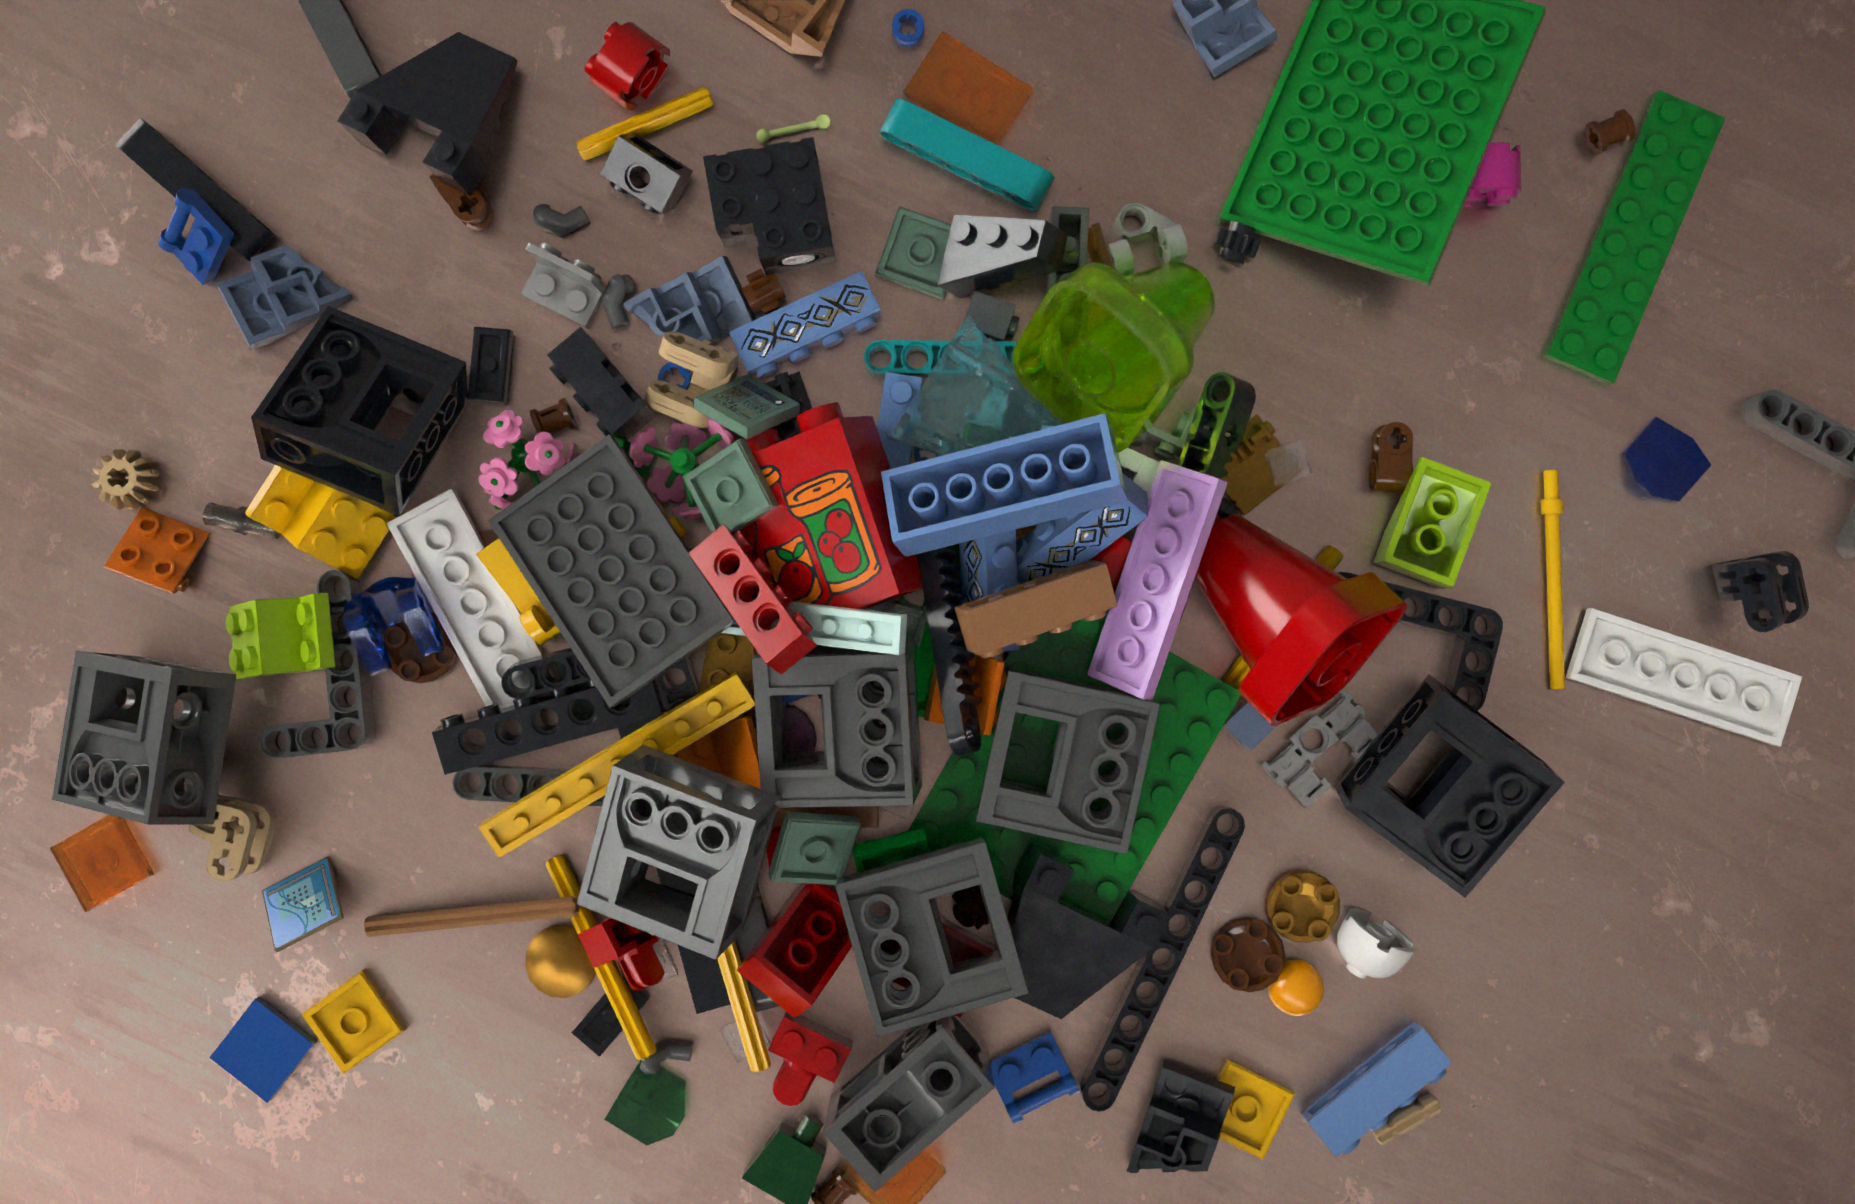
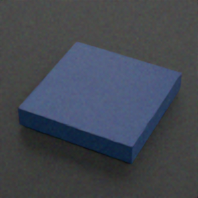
[209,997,317,1103]

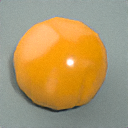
[1267,959,1325,1016]

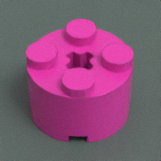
[1463,142,1521,208]

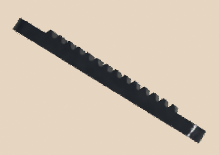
[917,460,982,756]

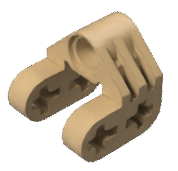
[644,332,738,428]
[189,795,277,881]

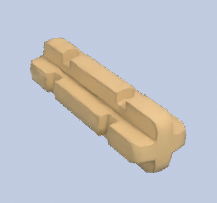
[1372,1093,1442,1145]

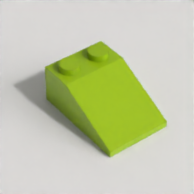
[1373,457,1492,589]

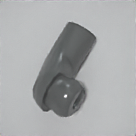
[640,1039,693,1074]

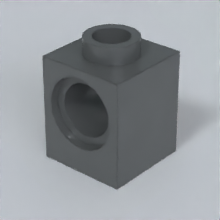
[962,291,1020,341]

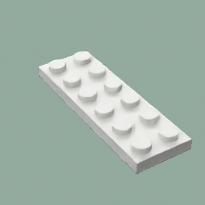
[386,489,558,709]
[1565,608,1802,747]

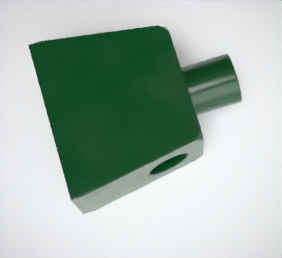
[742,1113,826,1204]

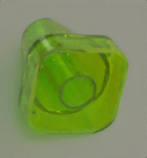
[1013,262,1215,453]

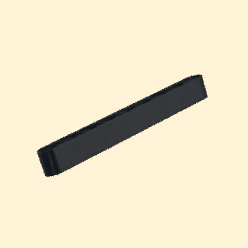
[1079,806,1245,1112]

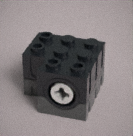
[703,137,837,275]

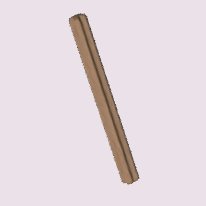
[364,896,579,937]

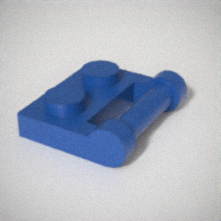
[158,188,234,285]
[990,1029,1080,1124]

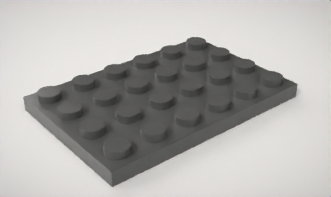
[488,434,736,708]

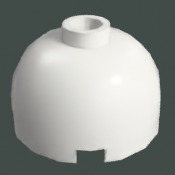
[1337,908,1415,979]

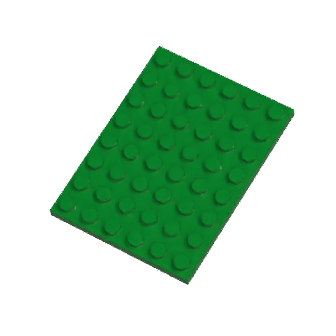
[1219,0,1546,287]
[908,616,1241,922]

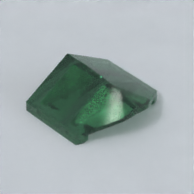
[604,1060,686,1146]

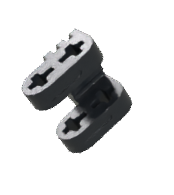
[1712,551,1809,632]

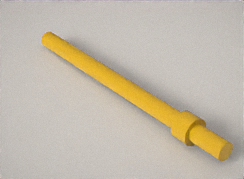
[1540,470,1565,689]

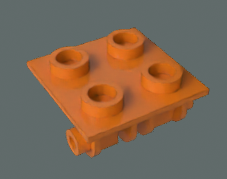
[104,507,210,594]

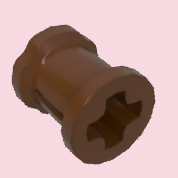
[1585,109,1636,154]
[530,398,577,434]
[811,1167,860,1204]

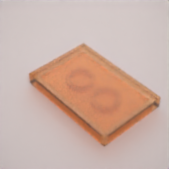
[903,31,1034,146]

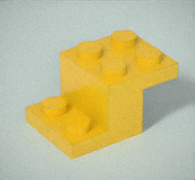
[245,465,397,579]

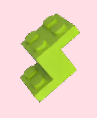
[226,593,335,679]

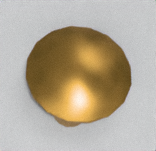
[1267,870,1340,943]
[525,924,596,998]

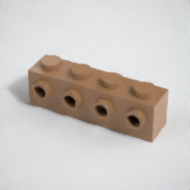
[955,560,1118,658]

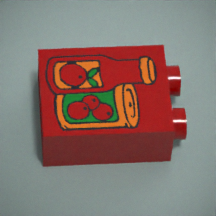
[740,402,923,610]

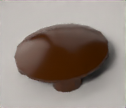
[383,610,457,683]
[1211,918,1286,993]

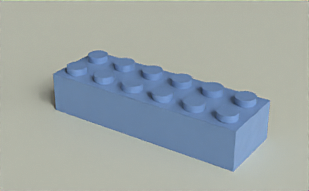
[881,413,1128,557]

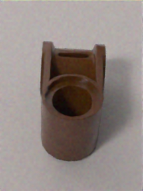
[430,174,494,231]
[1368,422,1413,493]

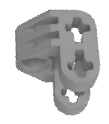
[1100,202,1188,284]

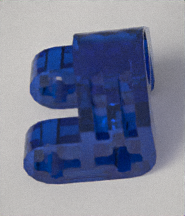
[343,577,444,676]

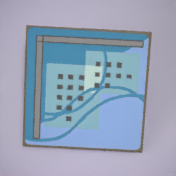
[262,857,344,952]

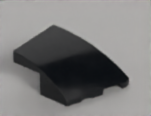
[1127,1060,1235,1173]

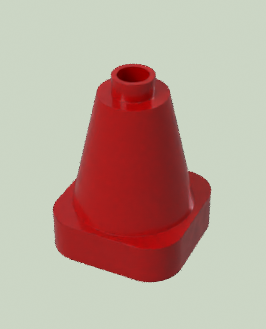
[1194,514,1407,726]

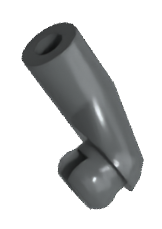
[533,204,590,236]
[602,274,635,329]

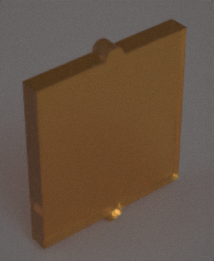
[1087,223,1118,299]

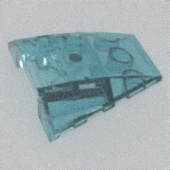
[889,314,1070,456]

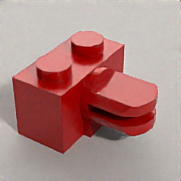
[578,917,664,991]
[768,1011,853,1106]

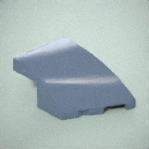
[1173,0,1278,77]
[217,245,351,351]
[623,256,756,344]

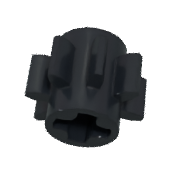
[1213,221,1261,265]

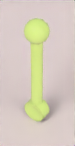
[756,114,830,143]

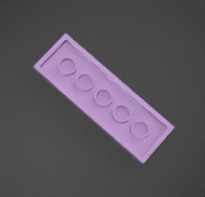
[1087,460,1228,701]

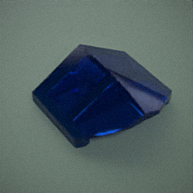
[1622,417,1711,502]

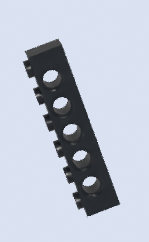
[432,678,665,775]

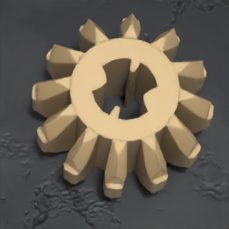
[91,448,161,510]

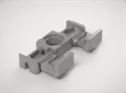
[1261,691,1379,808]

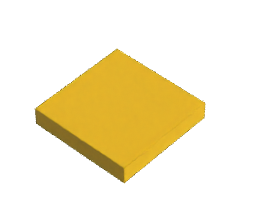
[302,969,407,1074]
[1217,1058,1296,1160]

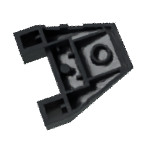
[337,32,518,196]
[1007,842,1170,1019]

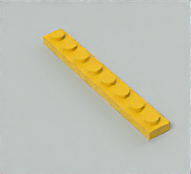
[478,670,755,858]

